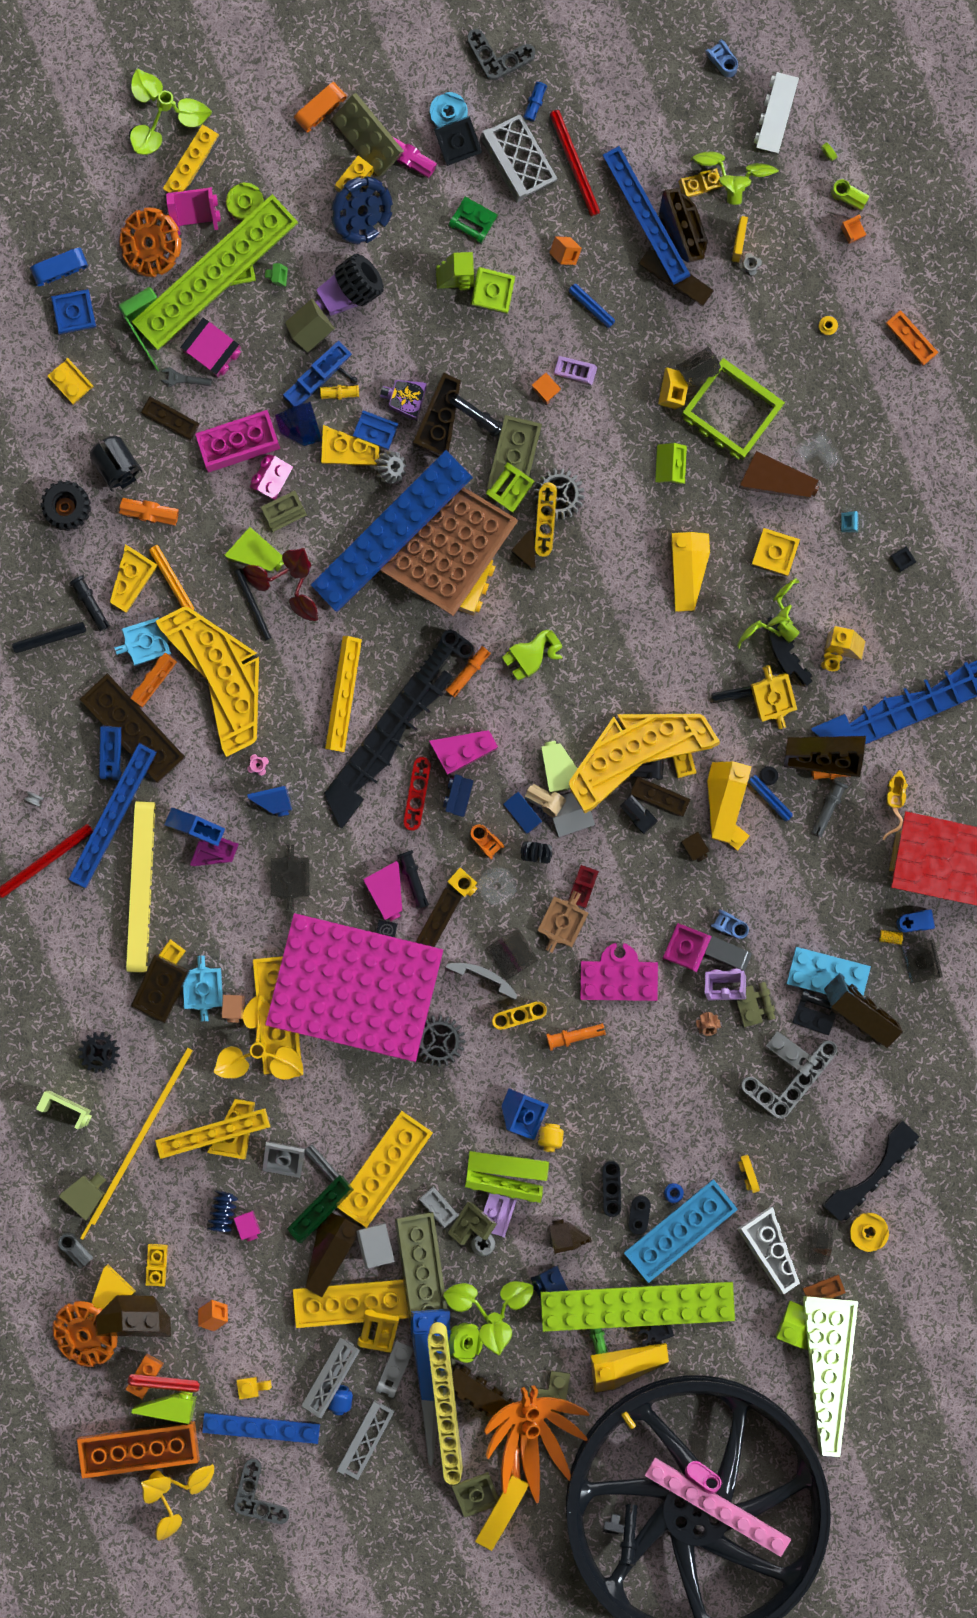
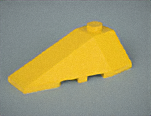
[671,532,710,612]

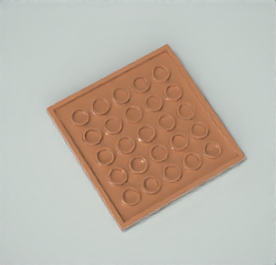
[379,466,518,616]

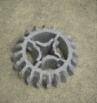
[533,469,585,520]

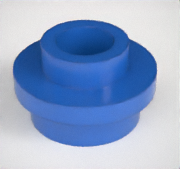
[664,1183,684,1203]

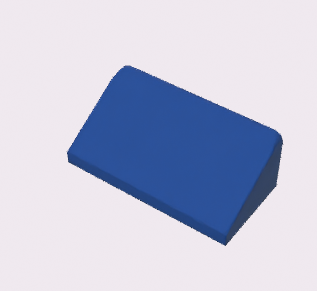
[503,792,542,834]

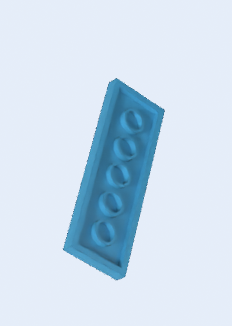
[624,1179,738,1283]

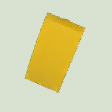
[678,168,722,198]
[146,1244,168,1287]

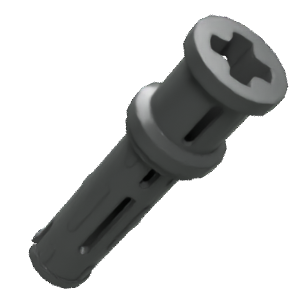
[811,779,849,837]

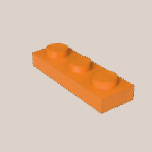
[886,310,938,366]
[131,653,177,708]

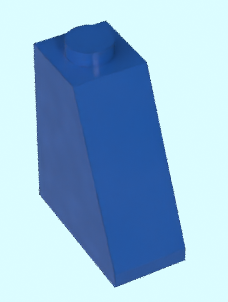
[164,807,225,846]

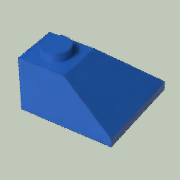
[247,786,292,817]
[502,1088,549,1140]

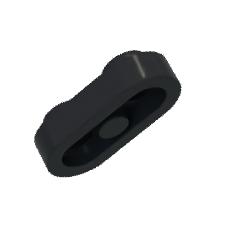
[629,1195,651,1234]

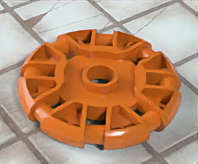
[119,207,182,277]
[52,1301,118,1367]

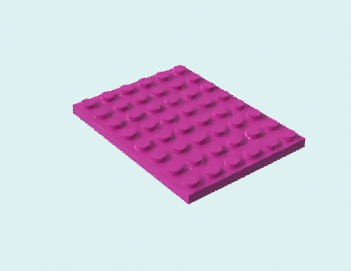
[266,913,444,1062]

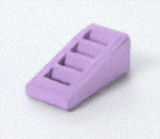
[554,356,597,385]

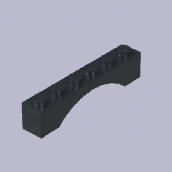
[822,1120,920,1222]

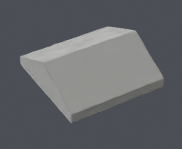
[552,792,595,837]

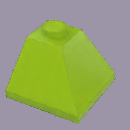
[775,1300,808,1350]

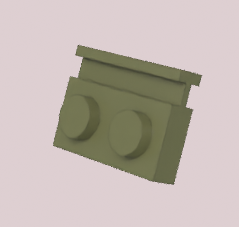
[261,490,307,532]

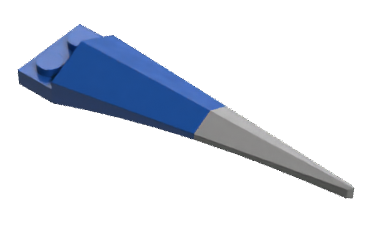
[410,1309,451,1466]

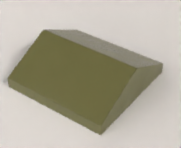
[285,299,335,352]
[452,1472,499,1518]

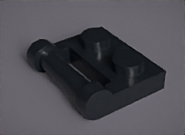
[792,990,836,1036]

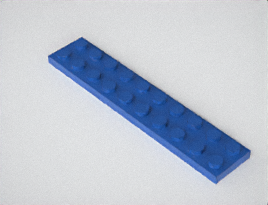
[311,450,473,612]

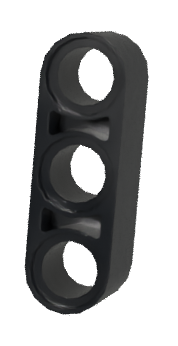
[602,1160,621,1217]

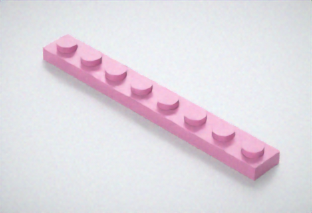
[645,1458,791,1557]

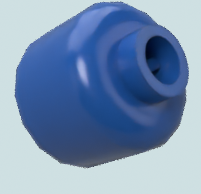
[328,1385,353,1415]

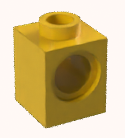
[447,868,478,897]

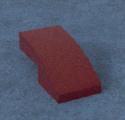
[568,865,599,909]

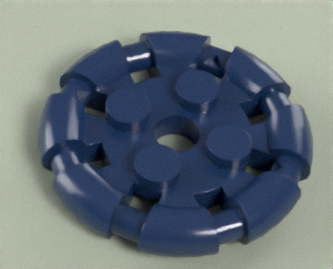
[331,176,393,245]

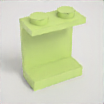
[36,1091,92,1129]

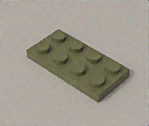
[331,93,404,177]
[487,415,542,493]

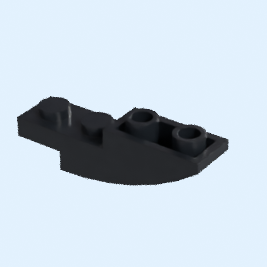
[766,617,813,687]

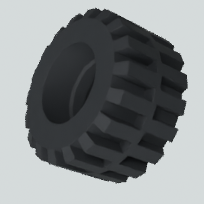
[335,254,384,307]
[41,480,91,531]

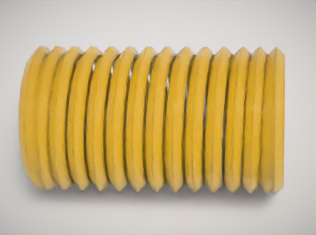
[879,930,903,945]

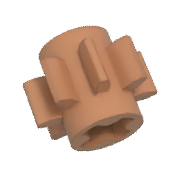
[696,1012,721,1036]

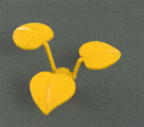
[214,995,303,1080]
[141,1464,214,1541]

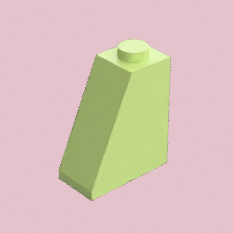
[541,741,578,793]

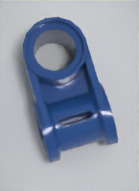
[896,909,935,932]

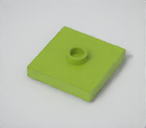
[471,267,515,314]

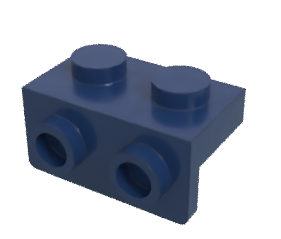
[443,774,473,817]
[531,1266,568,1303]

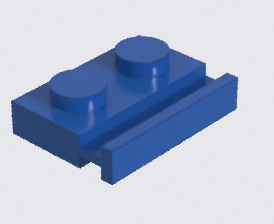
[353,410,398,451]

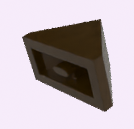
[511,530,536,570]

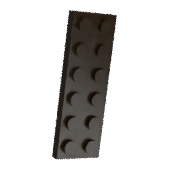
[80,673,186,783]

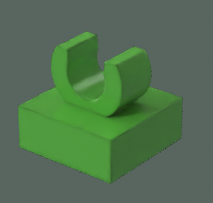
[265,263,288,287]

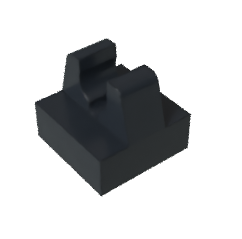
[602,1514,625,1536]

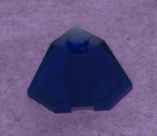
[275,402,322,446]

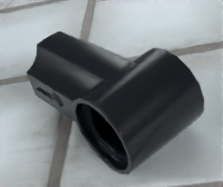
[629,760,664,780]
[620,795,658,834]

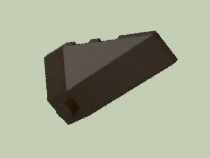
[549,1219,592,1254]

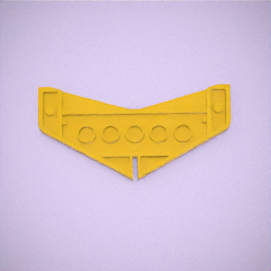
[155,607,259,757]
[569,714,720,814]

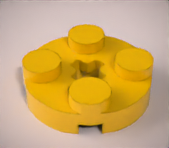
[850,1213,889,1252]

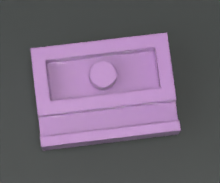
[483,1193,517,1238]

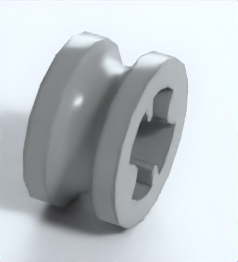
[24,791,43,807]

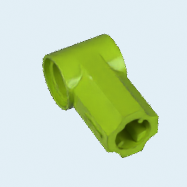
[831,179,870,211]

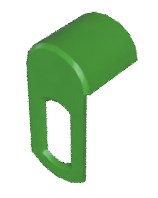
[119,287,159,371]

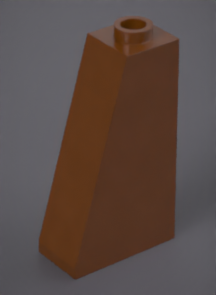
[739,451,819,500]

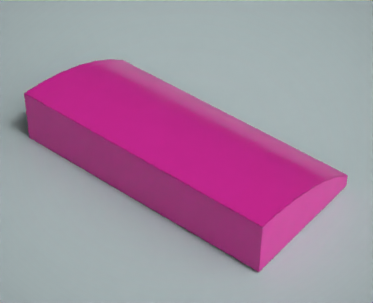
[195,410,280,473]

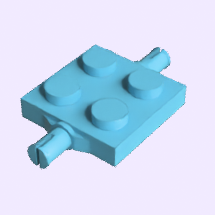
[114,618,171,666]
[183,956,223,1021]

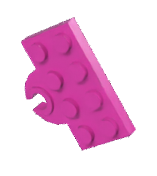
[580,943,658,1001]

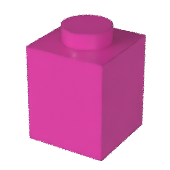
[234,1211,261,1242]

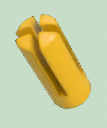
[621,1412,636,1429]

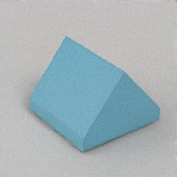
[841,511,858,532]

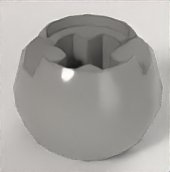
[471,1234,495,1256]

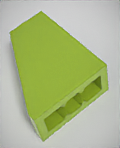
[225,527,284,573]

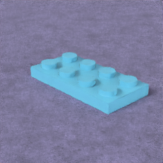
[786,947,871,996]

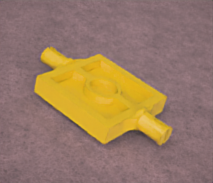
[751,665,797,729]

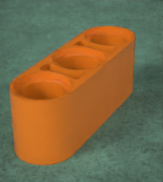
[294,82,347,133]

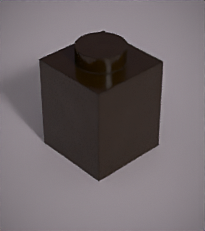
[681,832,709,863]

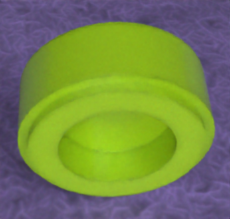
[821,142,838,161]

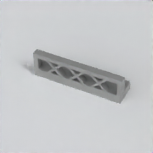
[302,1338,360,1418]
[337,1400,395,1480]

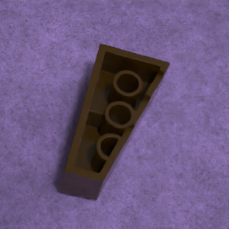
[824,973,903,1048]
[443,1364,517,1425]

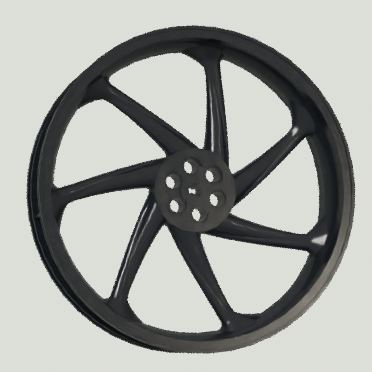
[566,1375,831,1618]

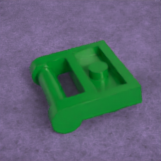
[448,196,498,244]

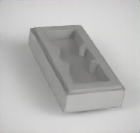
[419,1186,459,1228]

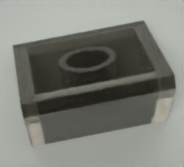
[486,928,538,980]
[902,939,943,983]

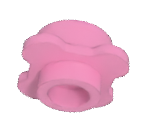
[247,754,269,776]

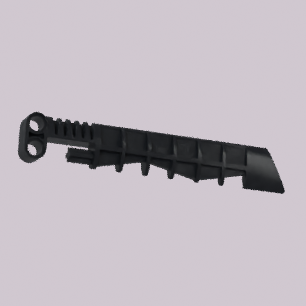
[324,629,475,828]

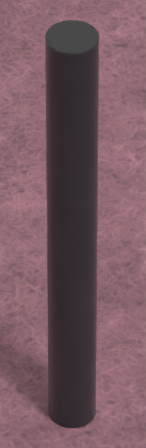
[234,569,272,641]

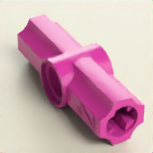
[392,136,437,178]

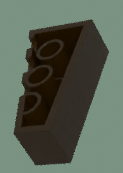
[411,373,461,457]
[784,736,866,777]

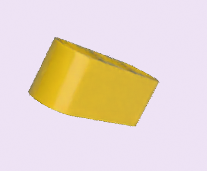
[492,1002,547,1030]

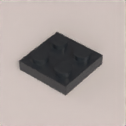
[434,116,482,166]

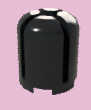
[90,436,142,491]

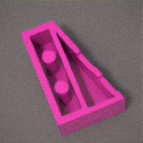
[429,730,498,776]

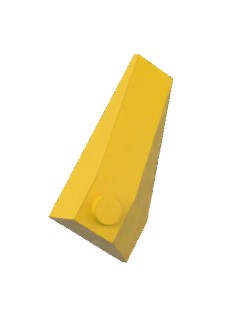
[707,761,751,844]
[590,1343,669,1393]

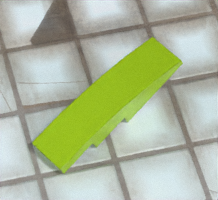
[467,1151,549,1181]

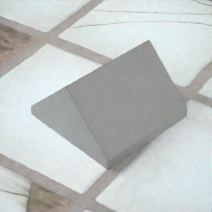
[262,1141,306,1178]
[356,1222,395,1269]

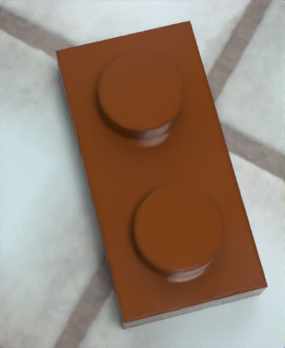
[802,1274,846,1298]

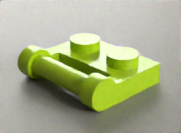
[485,462,535,513]

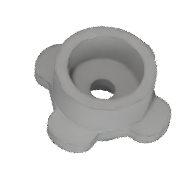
[739,253,762,276]

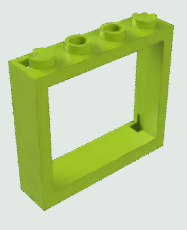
[682,358,785,460]

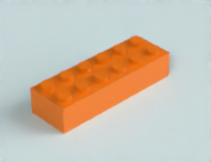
[77,1421,200,1479]

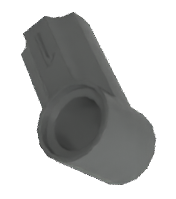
[58,1232,93,1269]

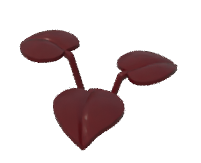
[243,548,319,621]

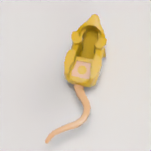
[883,770,908,840]

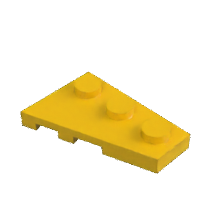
[321,425,380,466]
[207,1099,255,1159]

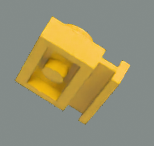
[48,358,94,405]

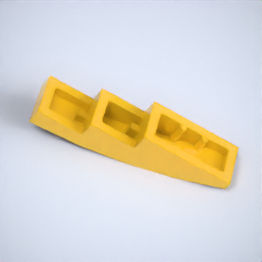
[475,1475,529,1551]

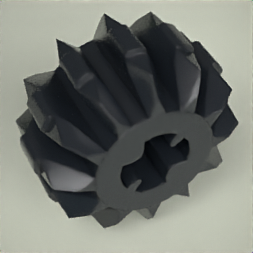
[520,841,553,864]

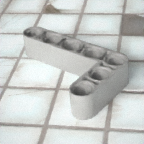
[741,1040,837,1119]

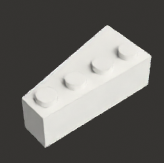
[754,72,799,153]
[738,1207,800,1294]

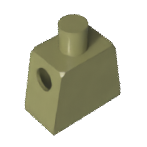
[59,1172,106,1220]

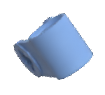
[705,39,738,77]
[711,909,749,939]

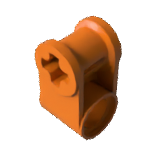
[470,824,505,860]

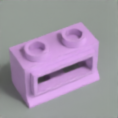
[705,969,746,1000]

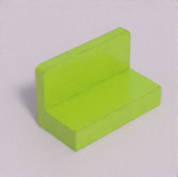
[655,443,687,484]

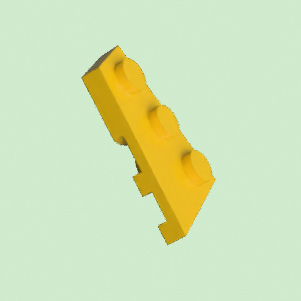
[110,544,158,613]

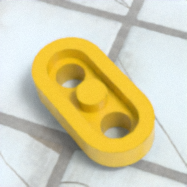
[738,1154,760,1193]

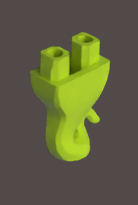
[502,630,563,681]

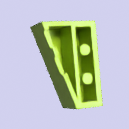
[436,252,474,291]

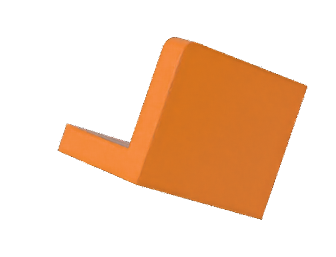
[841,214,866,244]
[550,236,582,265]
[532,373,561,405]
[198,1300,228,1331]

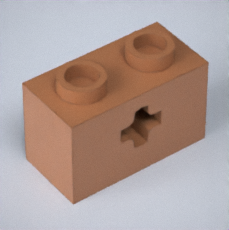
[222,995,245,1023]

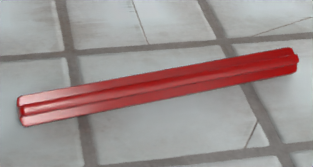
[550,110,600,216]
[0,824,93,898]

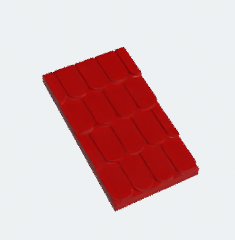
[889,811,977,906]

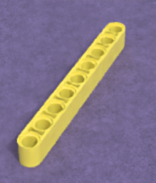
[126,801,156,973]
[428,1322,463,1485]

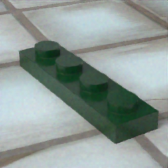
[287,1175,354,1243]

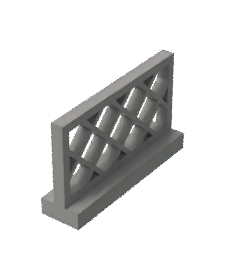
[480,114,557,202]

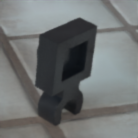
[637,1325,674,1344]

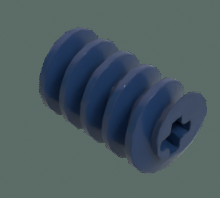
[207,1191,238,1233]

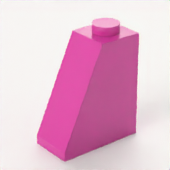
[363,861,403,921]

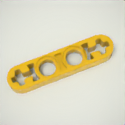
[535,482,557,557]

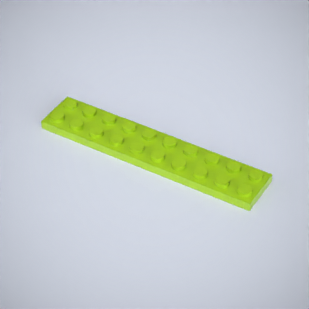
[132,194,298,351]
[540,1282,735,1332]

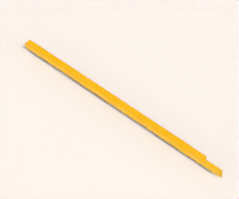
[80,1048,193,1240]

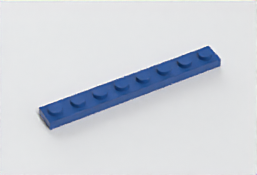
[603,146,690,285]
[69,743,157,888]

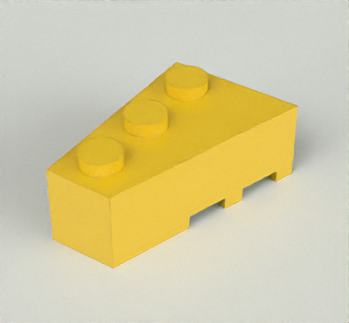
[458,560,496,616]

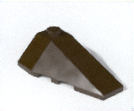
[305,1213,362,1297]

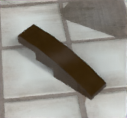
[638,248,714,307]

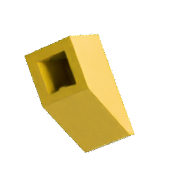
[658,367,688,409]

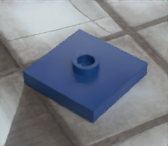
[51,289,96,335]

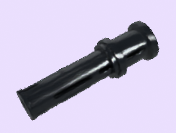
[450,394,503,437]
[69,575,110,632]
[397,850,429,909]
[618,1504,638,1566]

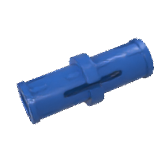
[523,81,547,122]

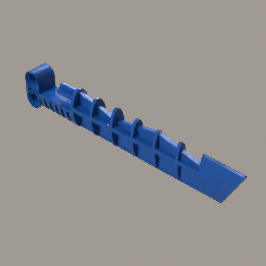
[811,660,977,744]

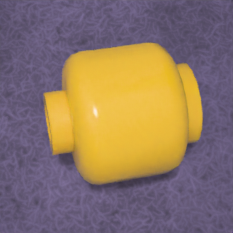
[538,1123,564,1153]

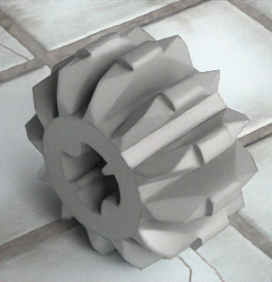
[374,451,407,484]

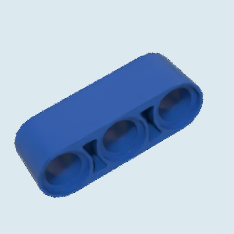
[30,248,88,286]

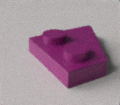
[190,838,239,866]

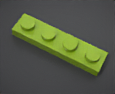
[465,1170,543,1203]

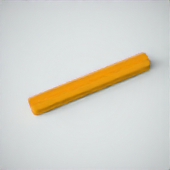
[149,545,194,610]

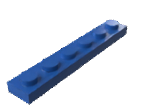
[202,1413,320,1444]

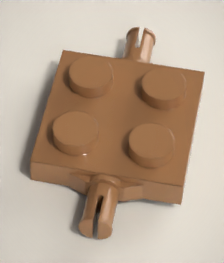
[537,891,589,953]

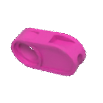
[685,1461,721,1494]

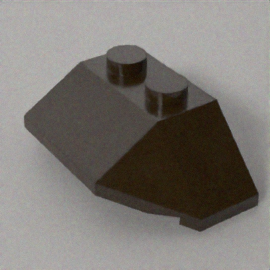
[658,187,708,263]
[96,1295,171,1337]

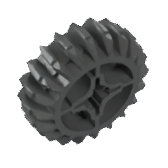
[418,1015,466,1067]

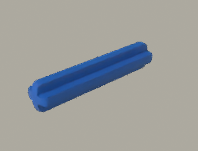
[569,284,615,328]
[748,775,793,821]

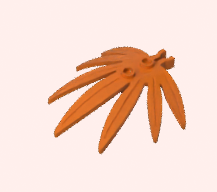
[484,1385,590,1503]

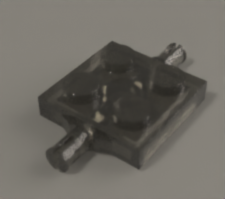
[271,845,310,910]

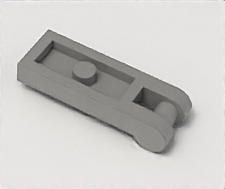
[766,1031,819,1077]
[376,1340,414,1398]

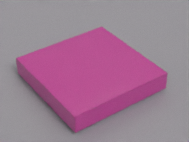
[663,923,712,972]

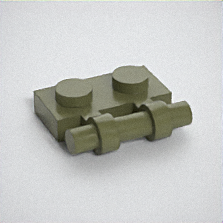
[736,982,776,1027]

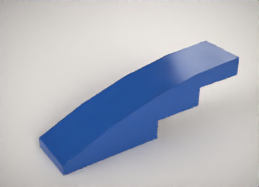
[283,341,352,410]

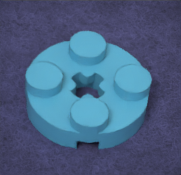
[430,92,468,128]

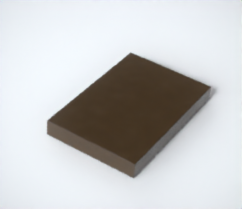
[131,954,190,1023]

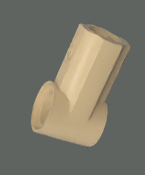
[525,784,566,817]

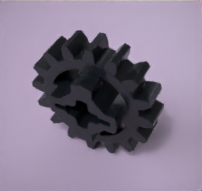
[78,1032,121,1073]

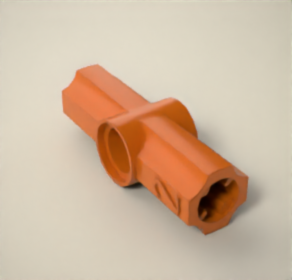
[119,498,179,526]

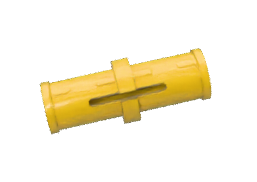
[320,384,359,400]

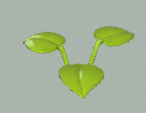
[130,69,212,155]
[691,151,779,205]
[737,578,800,649]
[443,1281,534,1355]

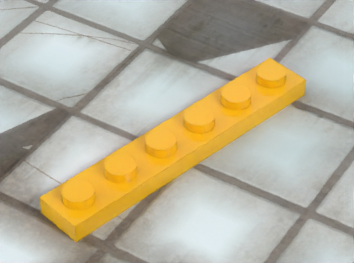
[325,636,362,752]
[155,1109,270,1159]

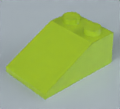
[131,1391,197,1424]

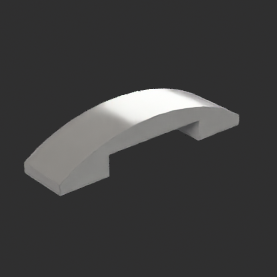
[446,963,517,999]

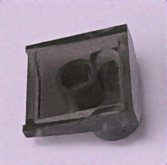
[676,347,721,387]

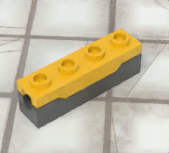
[163,124,220,194]

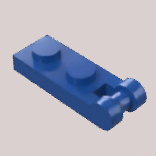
[99,726,122,781]

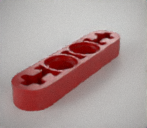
[404,757,431,831]

